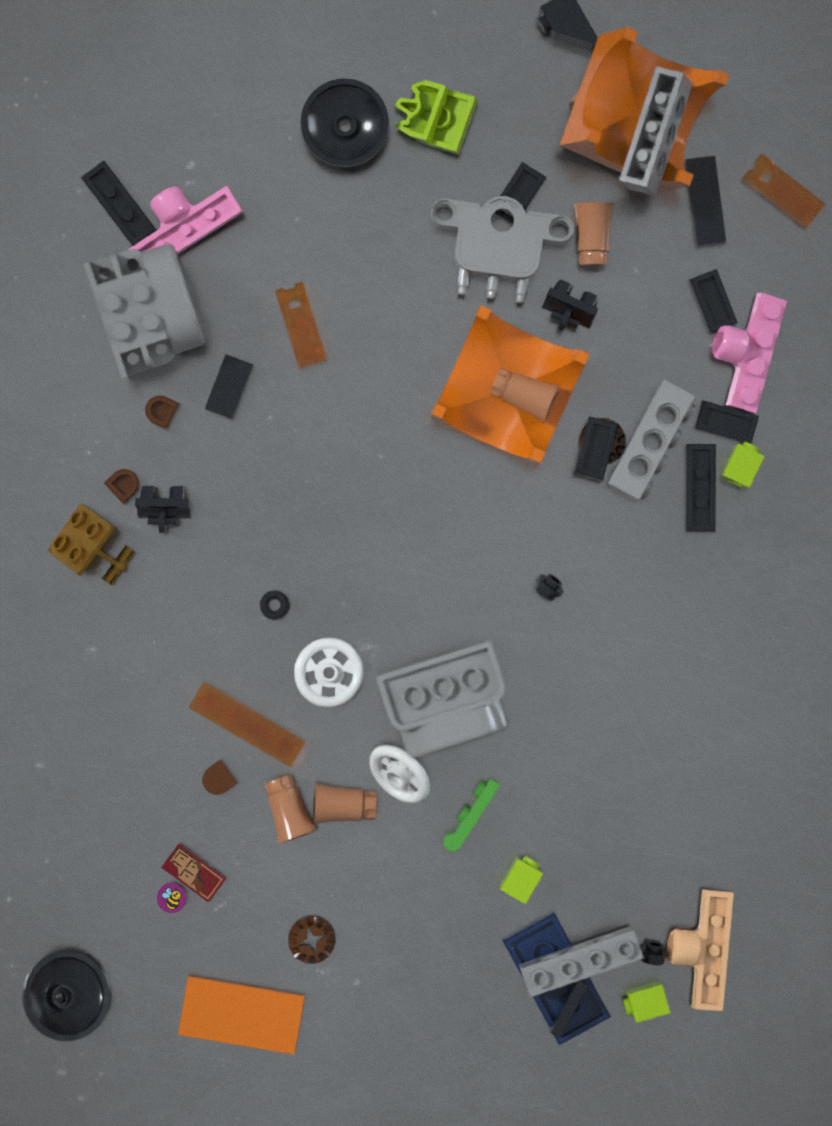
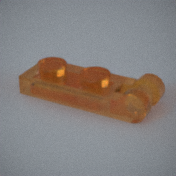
[743,154,825,228]
[275,282,327,369]

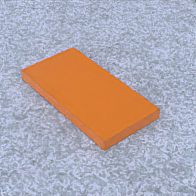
[178,975,305,1055]

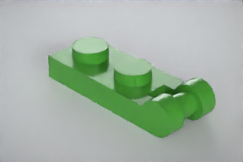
[444,778,501,851]

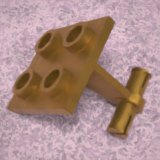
[47,503,135,585]

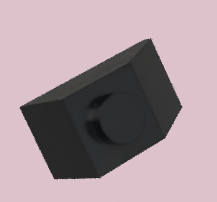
[537,0,598,50]

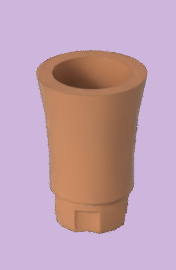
[574,202,614,266]
[490,368,560,424]
[265,775,317,844]
[313,783,377,824]

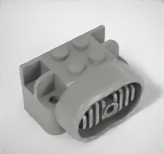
[84,244,205,378]
[376,641,509,758]

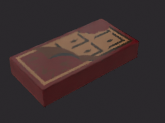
[161,843,226,903]

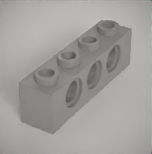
[619,66,693,196]
[606,380,696,501]
[519,926,643,997]

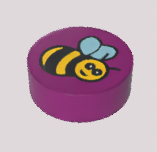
[157,882,187,913]

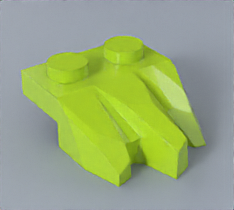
[394,80,478,155]

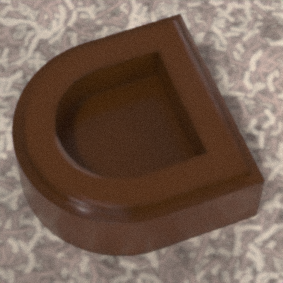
[145,395,180,430]
[104,469,140,505]
[202,759,238,795]

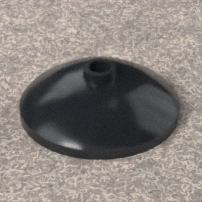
[301,78,389,167]
[22,951,109,1042]

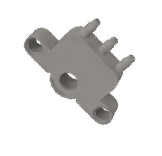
[431,196,574,304]

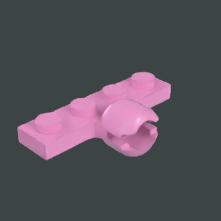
[129,186,244,254]
[712,292,787,414]

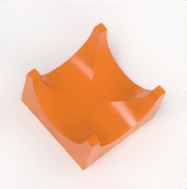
[560,27,729,190]
[431,305,590,468]

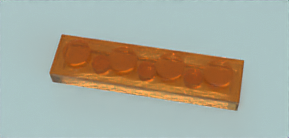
[188,682,306,767]

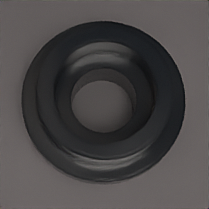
[535,574,564,601]
[260,590,289,620]
[640,941,669,966]

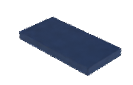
[502,912,611,1045]

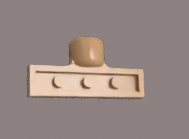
[667,889,734,1011]

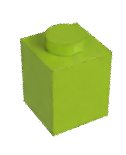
[720,442,765,490]
[499,855,544,904]
[623,981,670,1023]

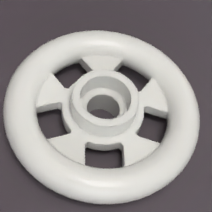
[294,638,365,708]
[370,745,430,803]

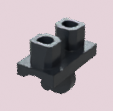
[542,280,599,331]
[135,486,191,533]

